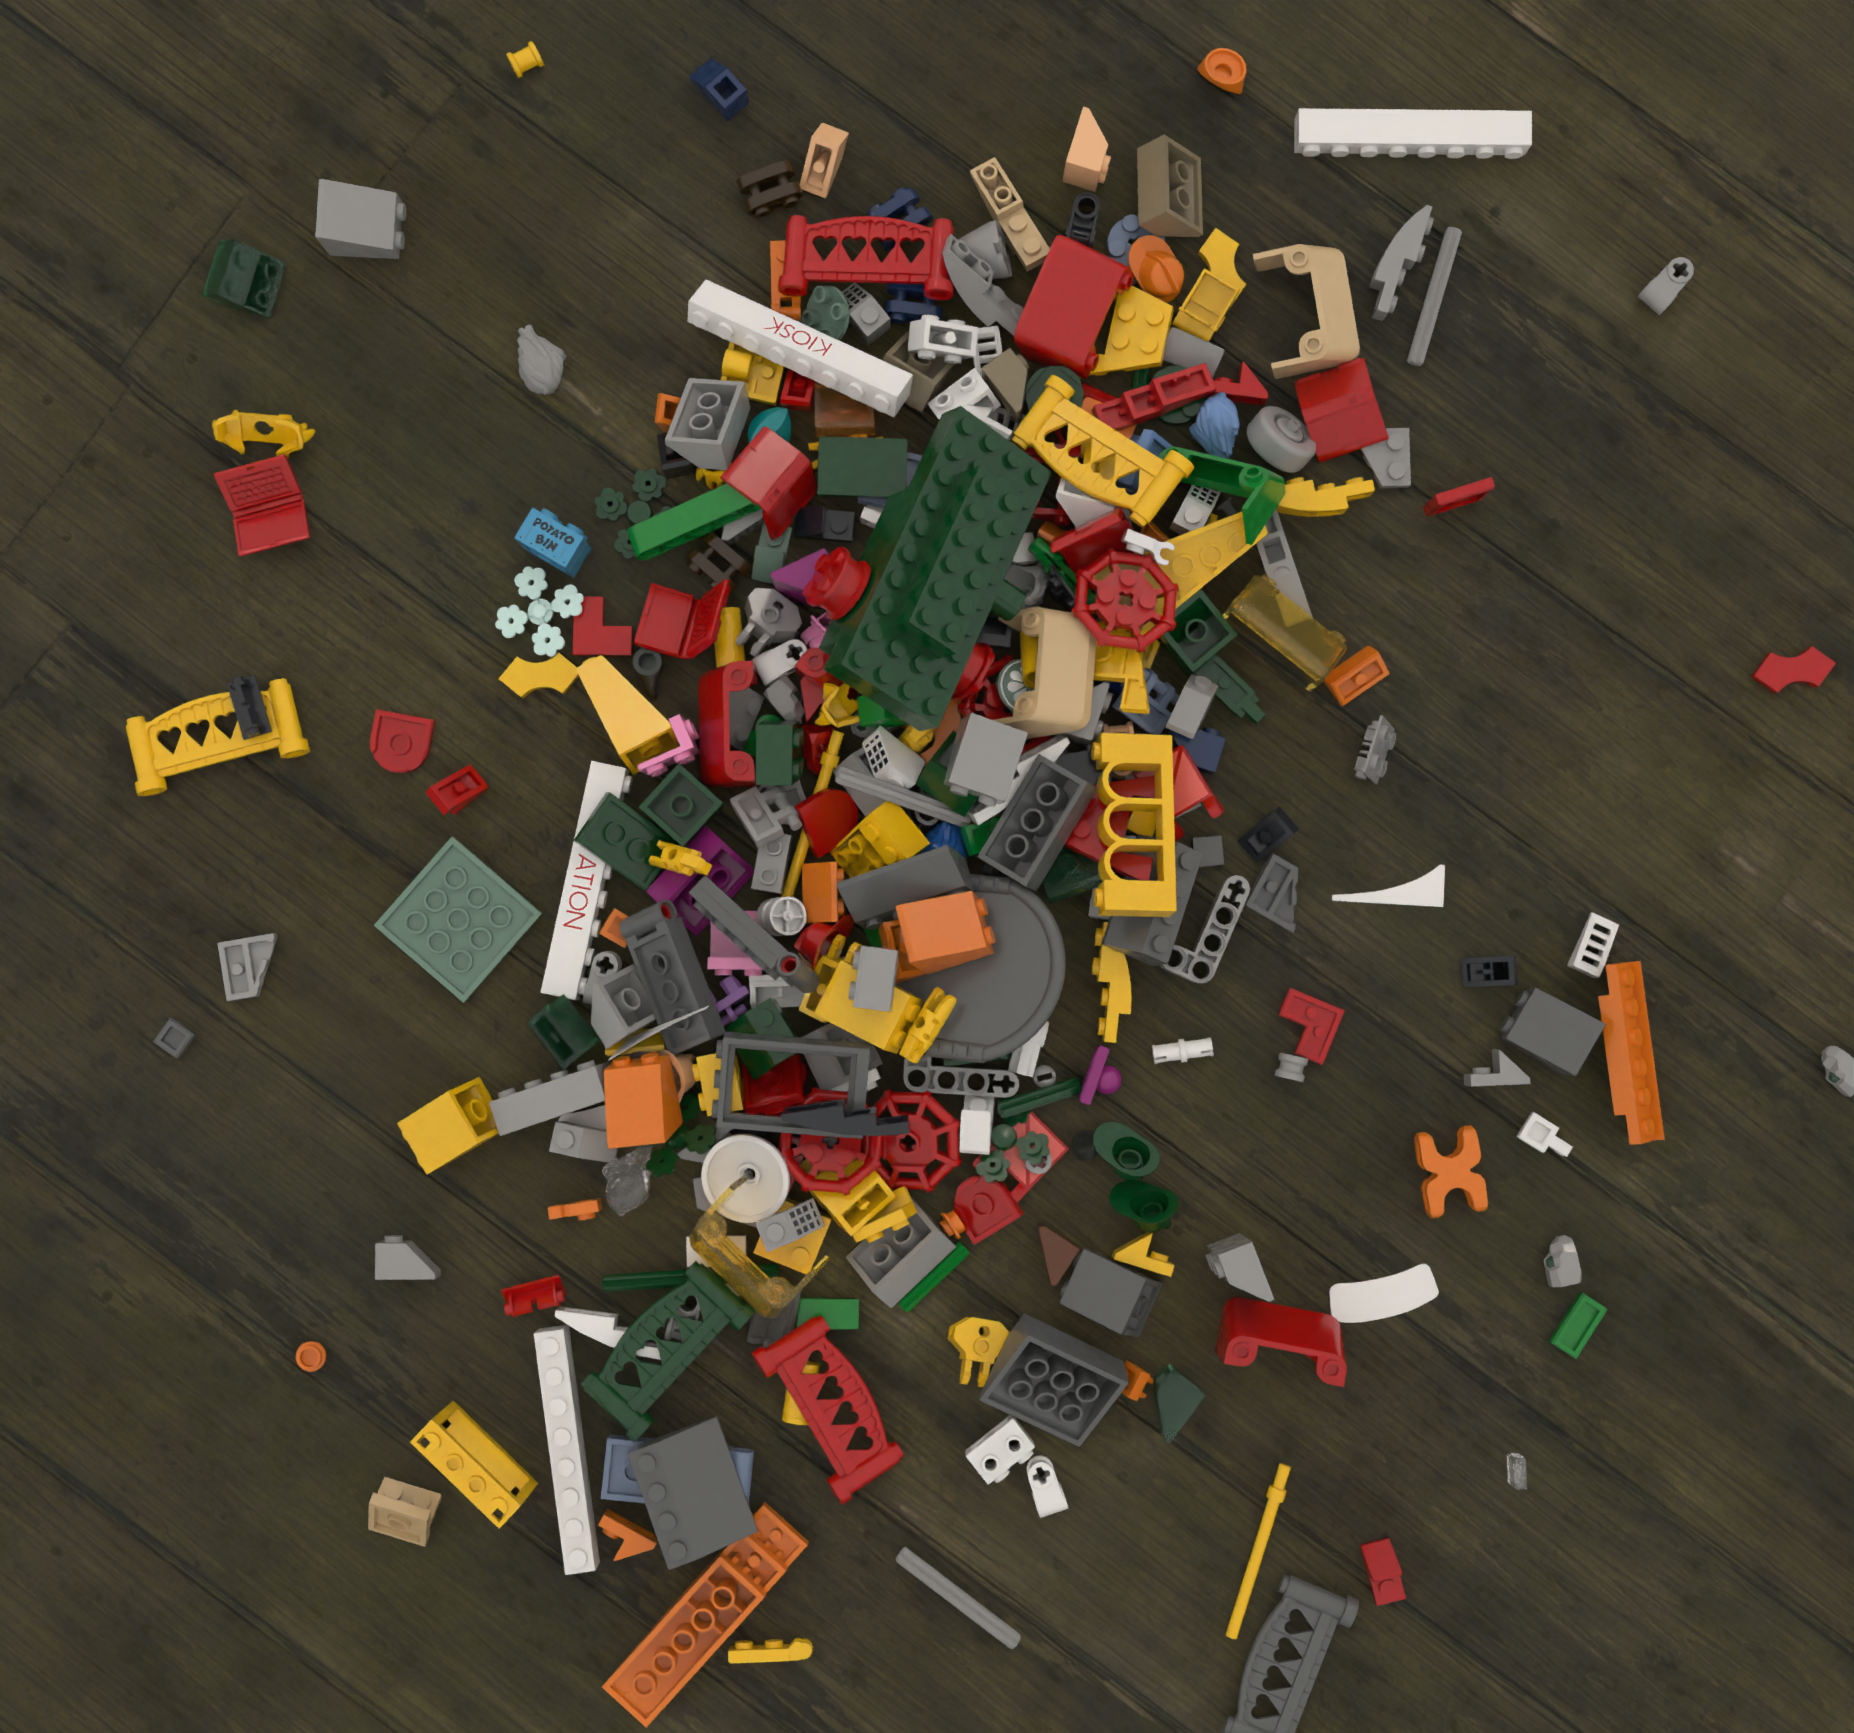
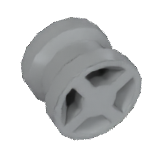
[1274,1053,1309,1082]

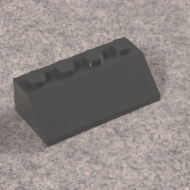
[977,754,1098,891]
[1101,834,1203,966]
[836,845,974,930]

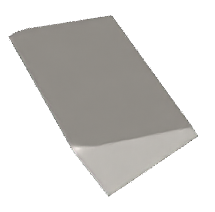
[1163,327,1225,378]

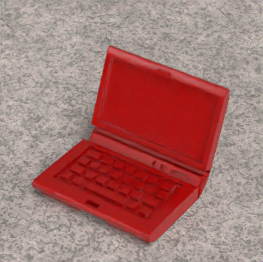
[1294,358,1389,463]
[720,426,817,540]
[214,454,310,557]
[1050,507,1134,574]
[634,579,731,659]

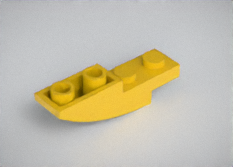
[1276,477,1375,517]
[1092,922,1132,1043]

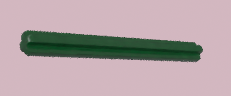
[602,1263,779,1292]

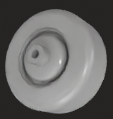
[1247,406,1316,473]

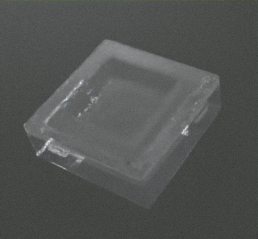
[1507,1453,1527,1490]

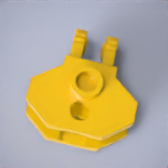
[947,1317,1010,1387]

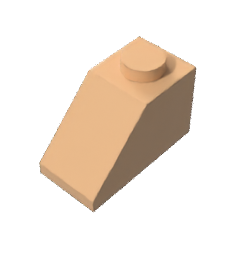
[800,123,849,198]

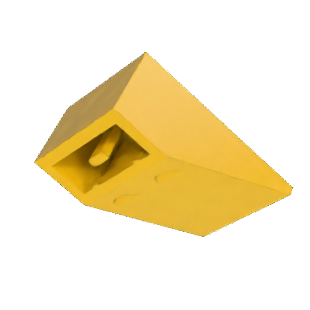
[830,801,930,878]

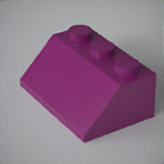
[770,548,828,608]
[646,826,754,936]

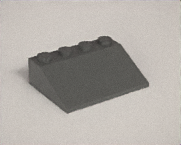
[979,1313,1129,1447]
[627,1416,758,1570]

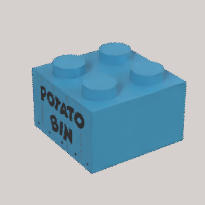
[514,507,592,578]

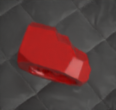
[801,723,835,775]

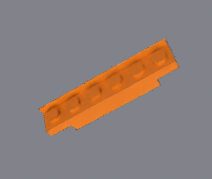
[1598,961,1665,1145]

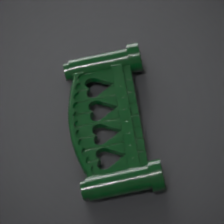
[581,1260,757,1442]

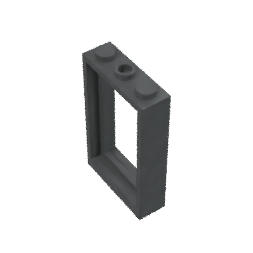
[711,1032,870,1139]

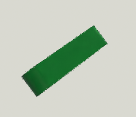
[627,484,762,560]

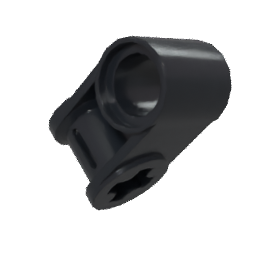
[1065,192,1100,248]

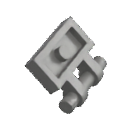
[730,785,802,848]

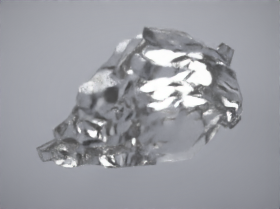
[602,1145,653,1217]

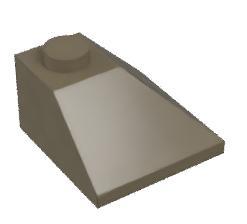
[883,331,955,412]

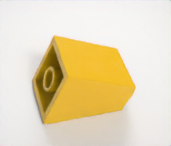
[814,960,924,1054]
[397,1077,499,1175]

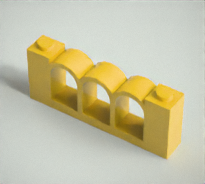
[1091,733,1177,917]

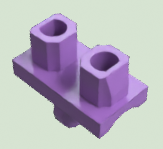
[710,975,750,1026]

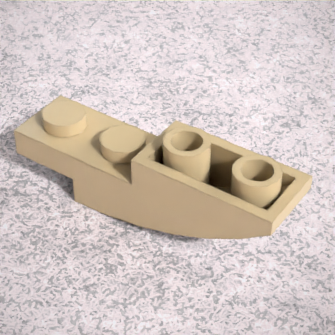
[970,157,1050,272]

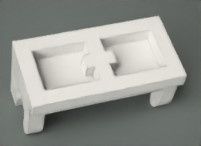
[749,975,805,1008]

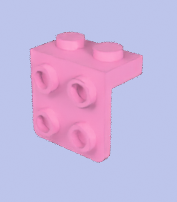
[637,714,699,778]
[707,911,763,976]

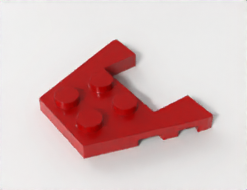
[1065,776,1155,881]

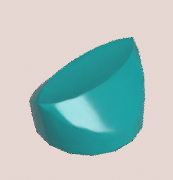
[747,407,792,443]

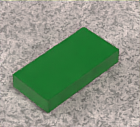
[1549,1292,1608,1359]

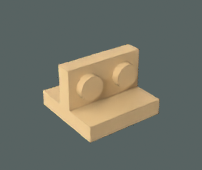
[368,1477,441,1547]

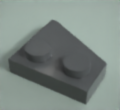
[1244,853,1298,933]

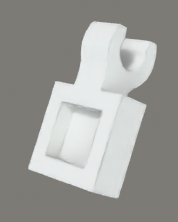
[1121,529,1175,565]
[1516,1112,1573,1157]

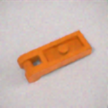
[770,240,801,321]

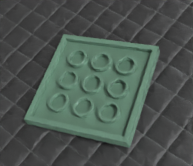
[374,836,543,1003]

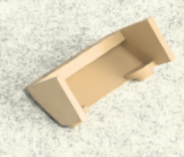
[1253,244,1360,379]
[994,607,1096,739]

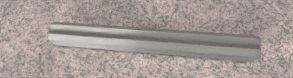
[1407,227,1462,366]
[835,766,971,827]
[896,1547,1021,1649]

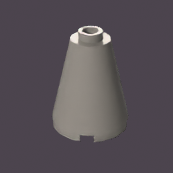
[950,220,1012,281]

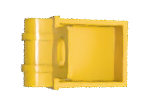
[1172,268,1240,342]

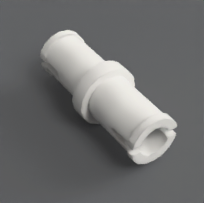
[1152,1037,1214,1064]

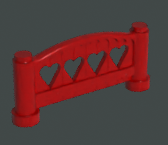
[778,215,954,300]
[751,1315,904,1505]

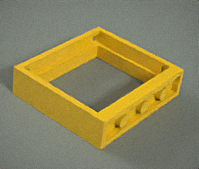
[410,1401,538,1528]

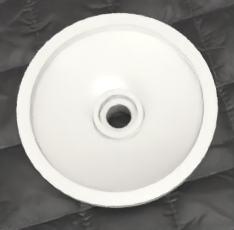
[701,1134,790,1223]

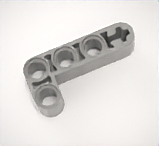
[1160,875,1250,984]
[903,1053,1019,1098]

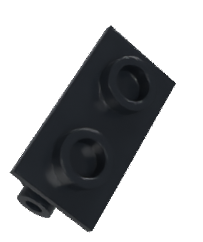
[227,675,272,740]

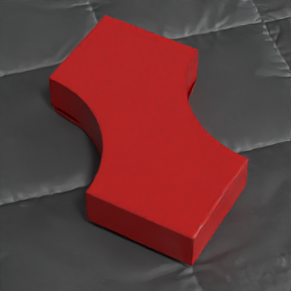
[1751,646,1836,694]

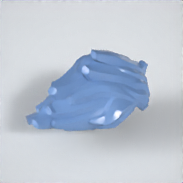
[1189,392,1240,459]

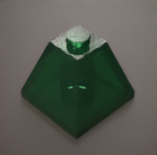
[1153,1363,1206,1444]

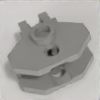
[735,588,802,657]

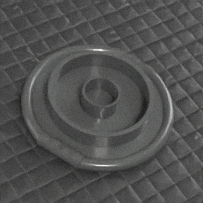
[880,874,1066,1063]

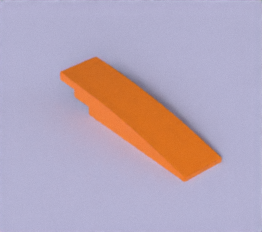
[602,1502,809,1727]

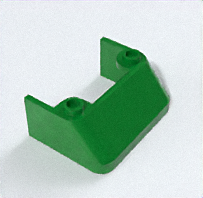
[1158,447,1286,545]

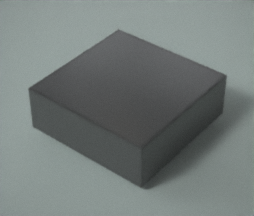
[1191,836,1224,867]
[153,1017,197,1059]

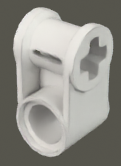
[752,639,808,687]
[1026,1455,1069,1518]

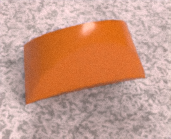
[1197,48,1247,94]

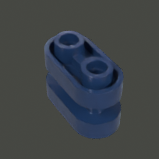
[867,187,933,251]
[884,283,943,324]

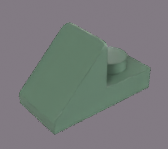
[751,522,793,585]

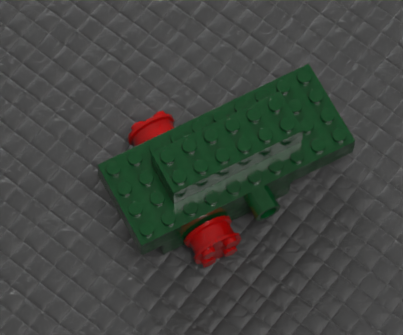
[802,406,1051,731]

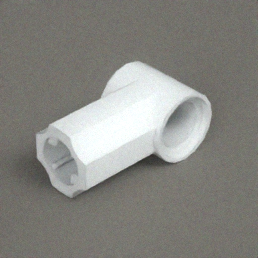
[1008,1021,1049,1077]

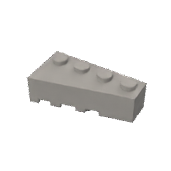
[489,1060,613,1136]

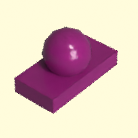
[1077,1045,1122,1105]

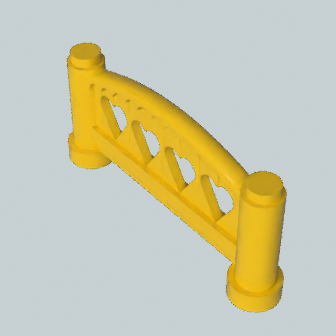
[1011,375,1195,528]
[125,678,310,796]

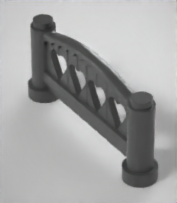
[1222,1574,1359,1733]

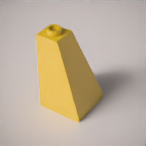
[575,655,680,775]

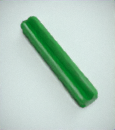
[897,1242,969,1312]

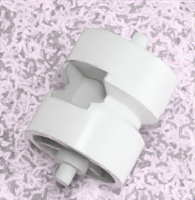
[756,896,807,936]

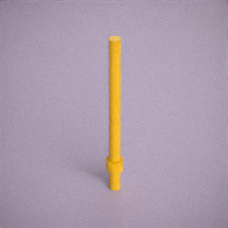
[781,730,844,897]
[1225,1463,1291,1639]

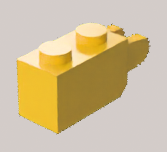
[799,934,861,1023]

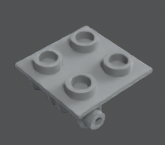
[1354,715,1396,784]

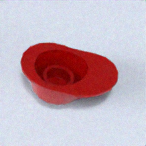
[794,914,854,971]

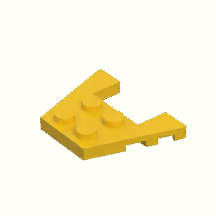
[1078,286,1174,379]
[1094,622,1150,714]

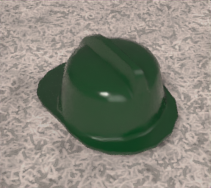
[1093,1122,1160,1180]
[1109,1180,1179,1232]

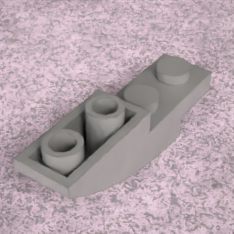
[1369,205,1434,321]
[942,234,1024,336]
[1256,509,1313,629]

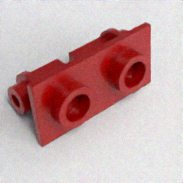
[501,1275,567,1317]

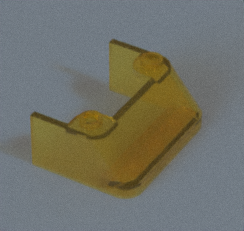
[1222,574,1347,692]
[689,1175,830,1318]

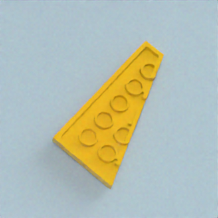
[1093,512,1268,635]

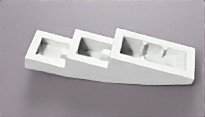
[968,734,1070,825]
[555,1307,661,1360]

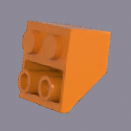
[802,862,845,924]

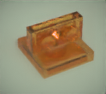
[815,383,875,438]

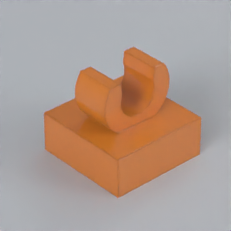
[1122,1360,1154,1401]

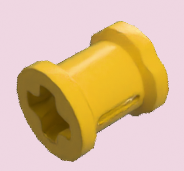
[506,41,544,78]

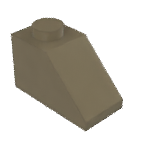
[982,348,1029,423]

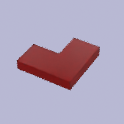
[573,596,633,657]
[1278,988,1345,1065]

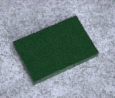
[817,436,907,499]
[573,792,678,891]

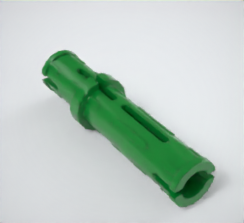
[1028,537,1096,605]

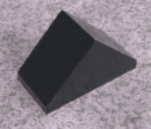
[657,432,695,479]
[1461,955,1518,987]

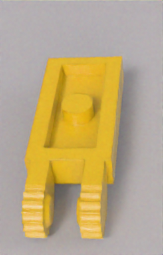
[728,1637,813,1663]

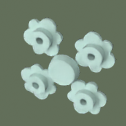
[495,566,584,657]

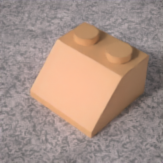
[1062,106,1111,192]

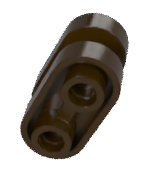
[736,160,803,219]
[686,532,753,595]

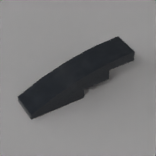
[781,1099,910,1136]

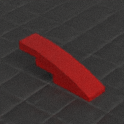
[1092,363,1216,431]

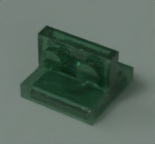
[1041,845,1102,904]

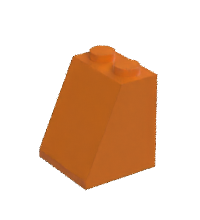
[895,891,996,975]
[604,1052,683,1149]

